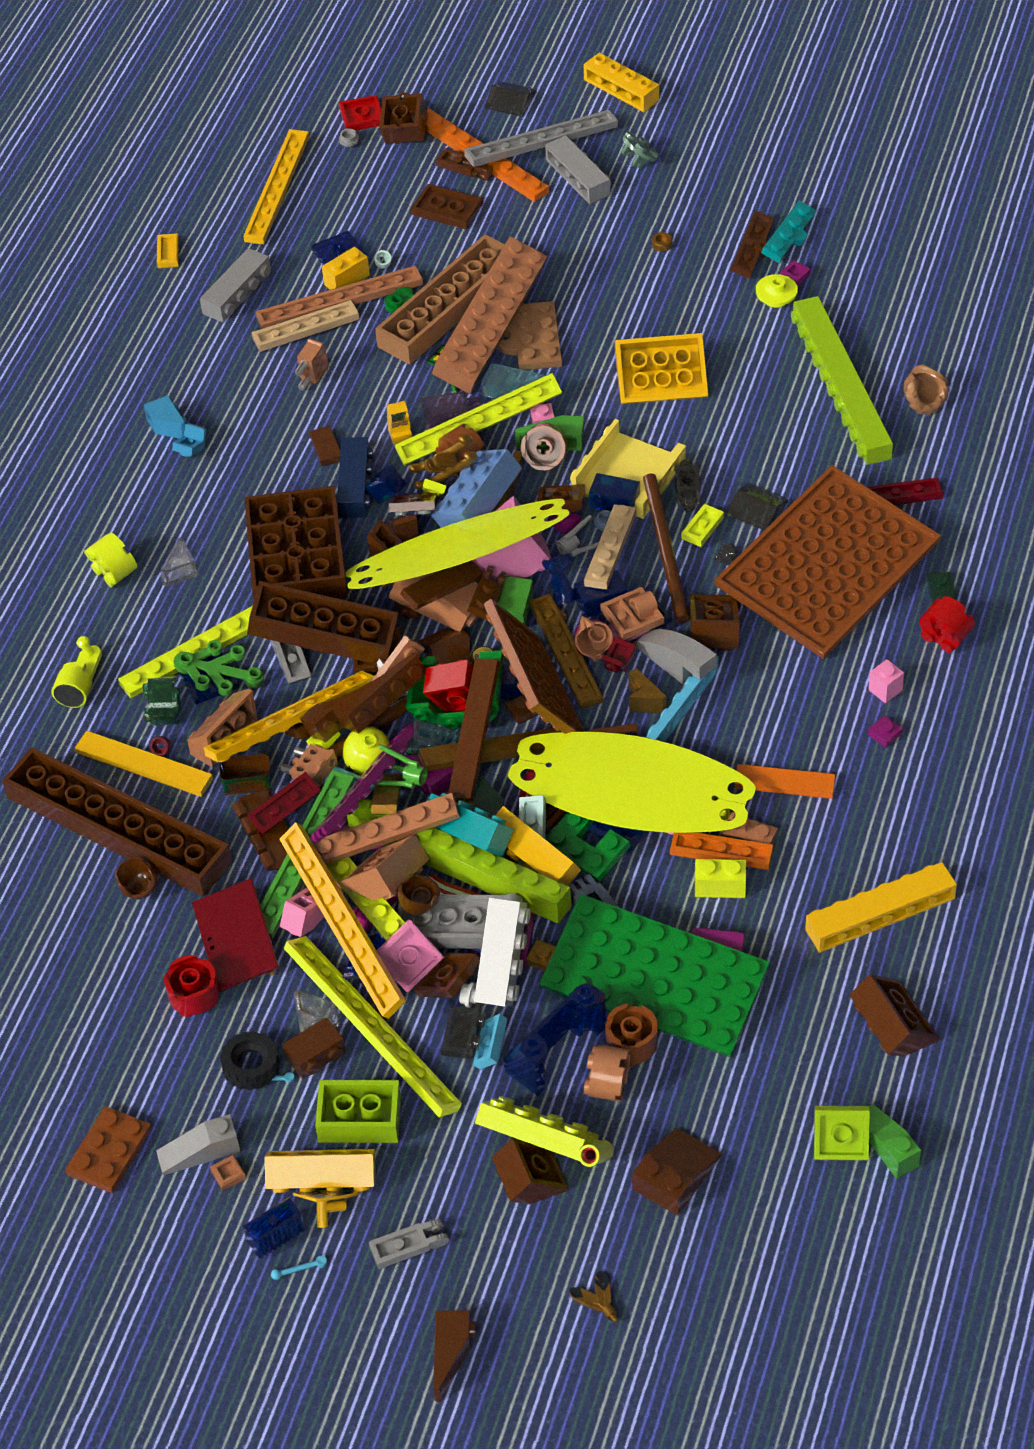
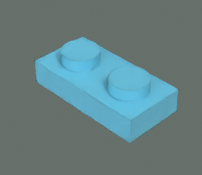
[473,1014,507,1070]

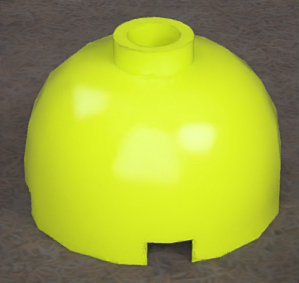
[342,726,390,775]

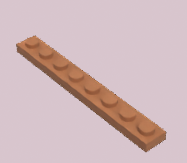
[255,266,423,329]

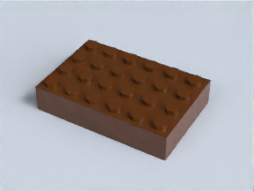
[244,486,348,599]

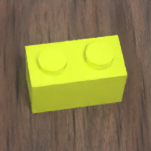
[695,859,746,898]

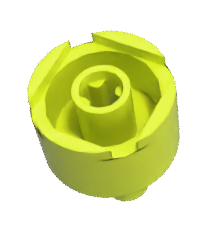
[84,532,137,588]

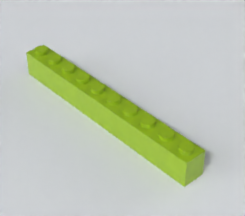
[791,296,893,465]
[347,798,572,924]

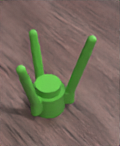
[377,745,428,788]

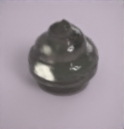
[714,543,739,566]

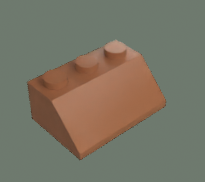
[187,689,258,767]
[341,834,430,901]

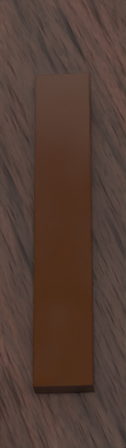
[448,658,500,801]

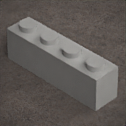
[545,135,611,204]
[200,248,271,322]

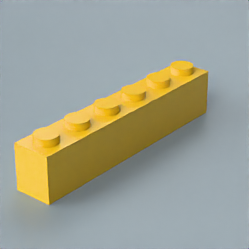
[805,862,957,953]

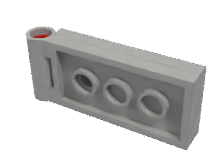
[397,894,523,949]

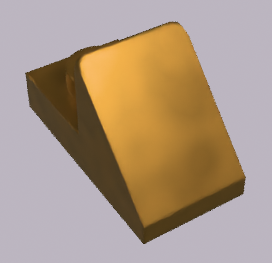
[628,668,667,714]

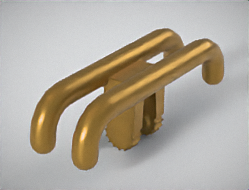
[409,435,478,490]

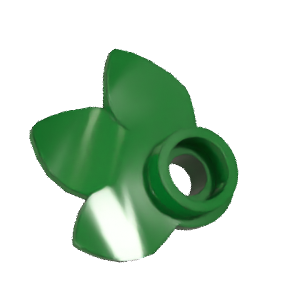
[384,287,415,314]

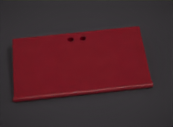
[192,878,279,992]

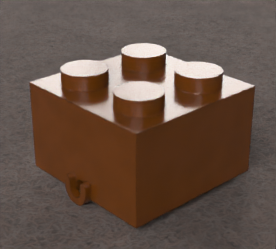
[379,92,428,144]

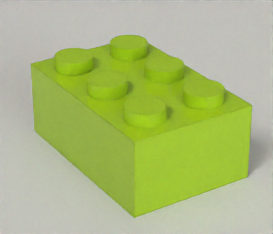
[315,1080,401,1143]

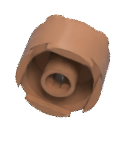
[584,1044,630,1102]

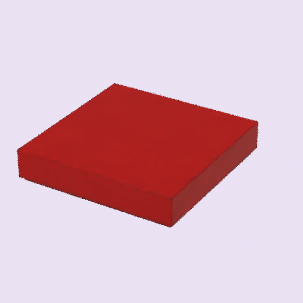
[338,95,381,131]

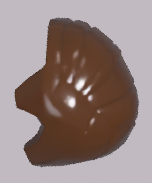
[116,856,158,900]
[397,874,440,916]

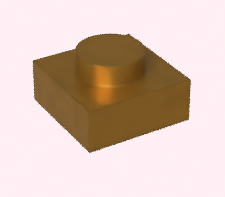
[527,940,556,971]

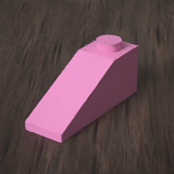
[280,882,344,937]

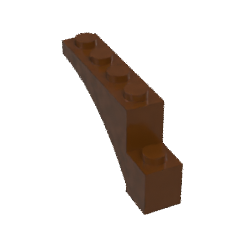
[300,653,426,743]

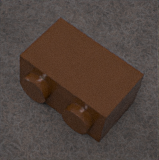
[283,1017,346,1079]

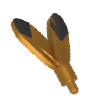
[569,1271,618,1323]

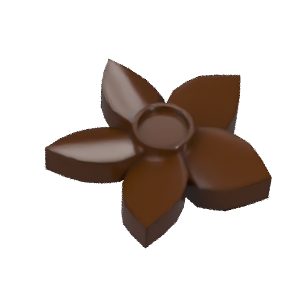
[394,604,420,620]

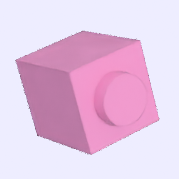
[869,659,904,703]

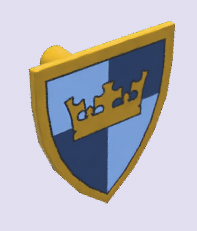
[293,1190,361,1228]

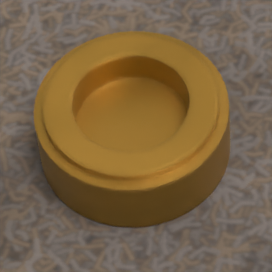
[652,232,673,252]

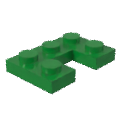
[545,812,631,883]

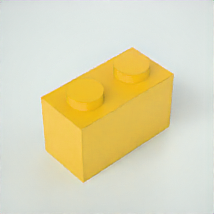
[322,247,370,290]

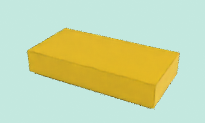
[157,233,179,268]

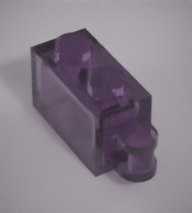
[421,391,482,430]

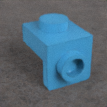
[172,423,206,457]

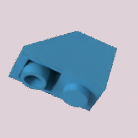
[144,395,188,438]

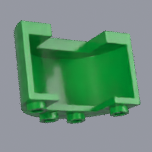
[406,650,505,730]

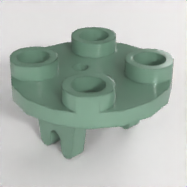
[621,131,660,169]

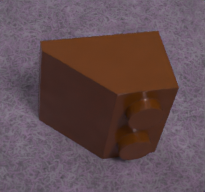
[492,1138,569,1204]

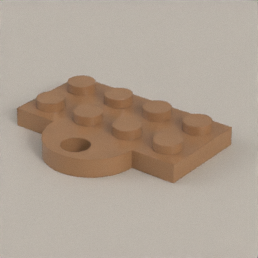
[497,301,562,371]

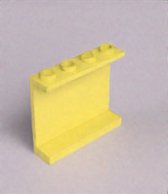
[570,419,686,519]

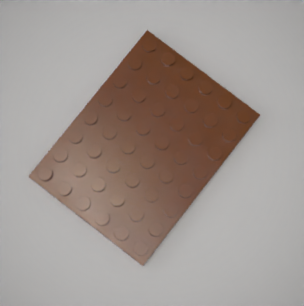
[714,465,941,659]

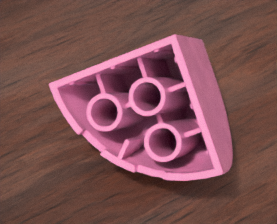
[471,496,551,584]

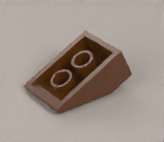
[689,594,740,651]
[632,1128,722,1216]

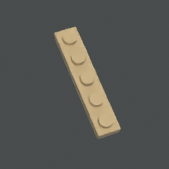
[252,300,359,352]
[584,504,637,589]

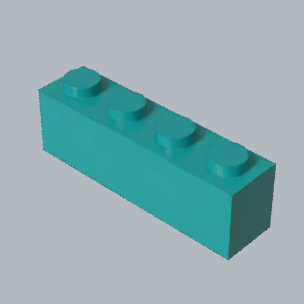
[428,792,514,857]

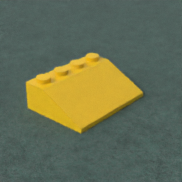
[615,333,708,404]

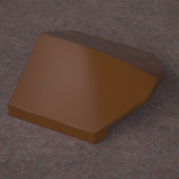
[418,628,470,664]

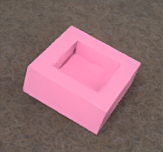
[530,403,554,424]

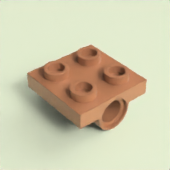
[600,587,664,641]

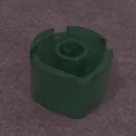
[143,677,181,726]

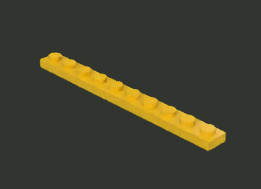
[279,822,406,1019]

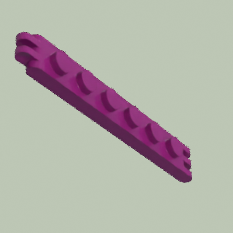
[311,723,417,842]

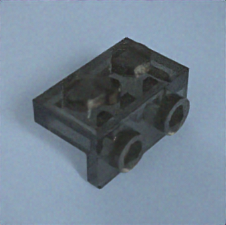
[441,1002,486,1060]

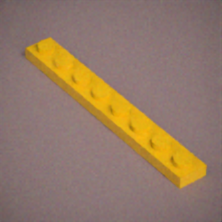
[243,129,309,245]
[203,671,374,762]

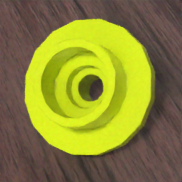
[756,274,798,308]

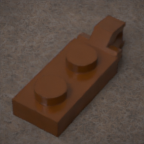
[436,148,492,181]

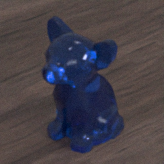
[542,554,577,605]

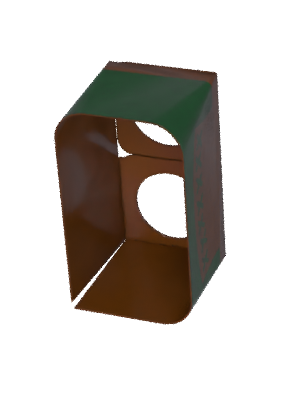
[219,754,271,795]

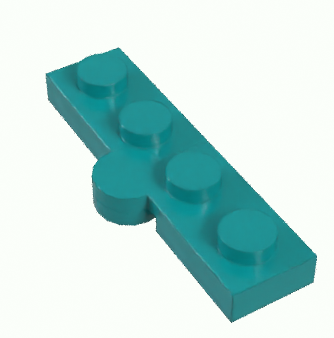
[761,200,817,263]

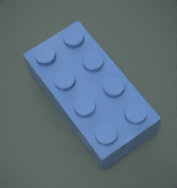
[431,449,522,528]

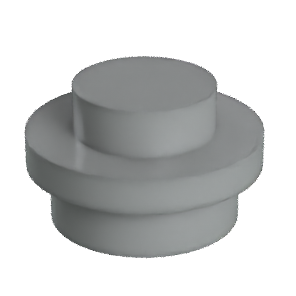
[339,129,359,147]

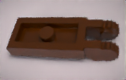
[467,565,506,621]

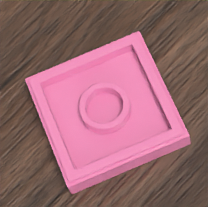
[376,920,444,993]

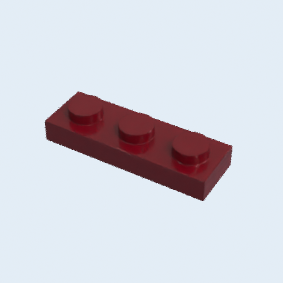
[247,772,321,836]

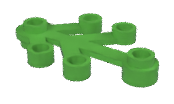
[174,640,264,696]

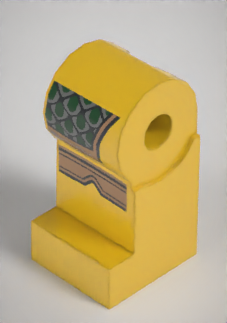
[387,401,412,444]

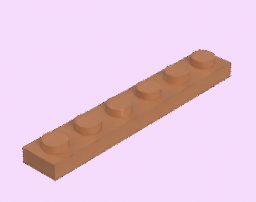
[312,793,460,865]

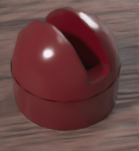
[150,736,171,756]

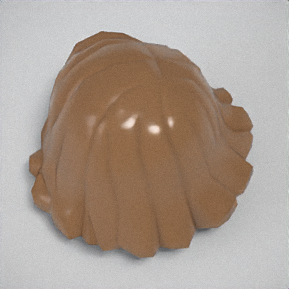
[903,365,950,415]

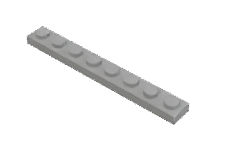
[464,110,618,167]

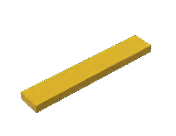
[75,731,213,797]

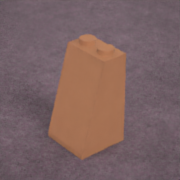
[388,570,478,631]

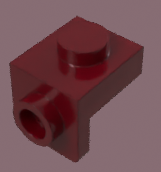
[600,637,637,673]

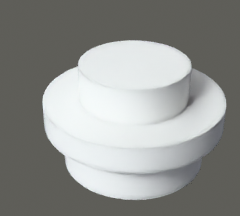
[459,982,477,1008]

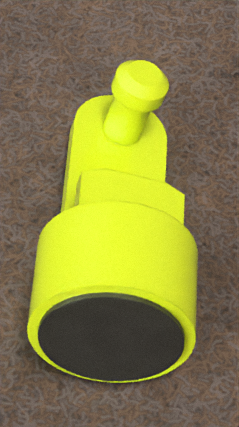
[52,636,102,708]

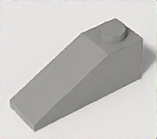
[270,640,311,684]
[156,1114,240,1175]

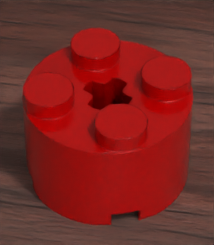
[919,596,975,653]
[164,955,219,1017]

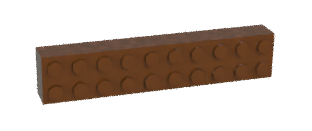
[2,747,232,897]

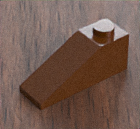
[433,1310,476,1401]

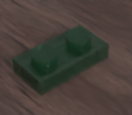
[927,571,957,603]

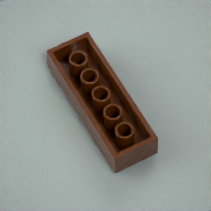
[247,581,398,664]

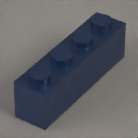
[337,437,373,518]

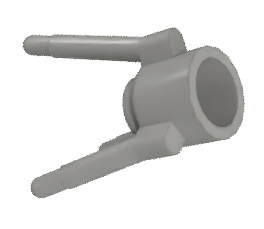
[556,515,599,557]

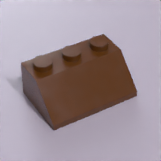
[849,974,940,1057]

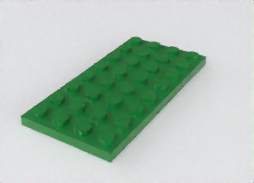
[540,894,770,1058]

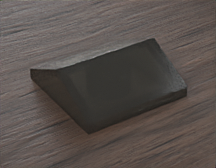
[485,81,537,117]
[727,483,788,531]

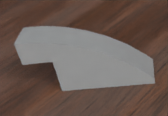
[633,629,717,685]

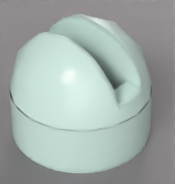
[375,250,391,269]

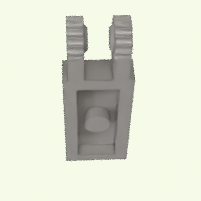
[368,1219,449,1269]

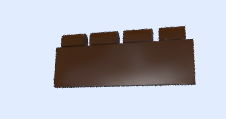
[232,789,289,871]

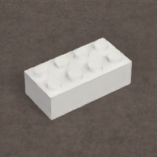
[474,898,531,1006]

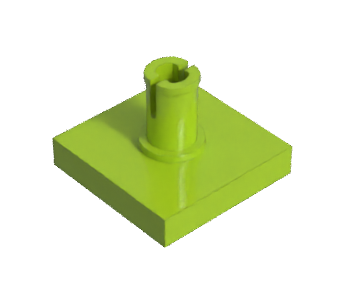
[814,1106,870,1160]

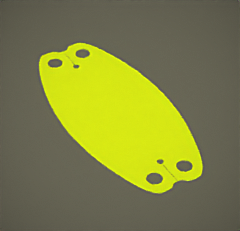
[345,499,569,589]
[508,732,756,833]

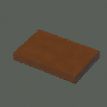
[410,184,484,230]

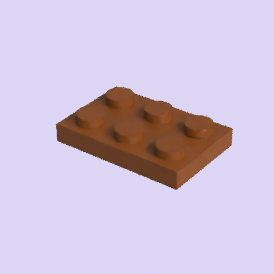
[65,1106,152,1194]

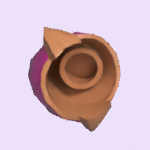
[574,616,613,662]

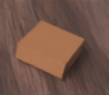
[210,1155,246,1191]

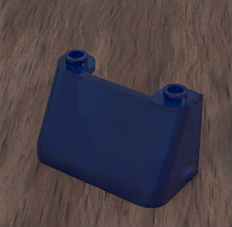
[503,984,606,1096]

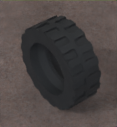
[220,1031,280,1090]

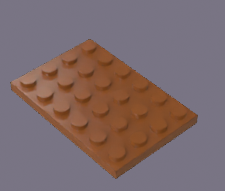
[484,599,585,734]

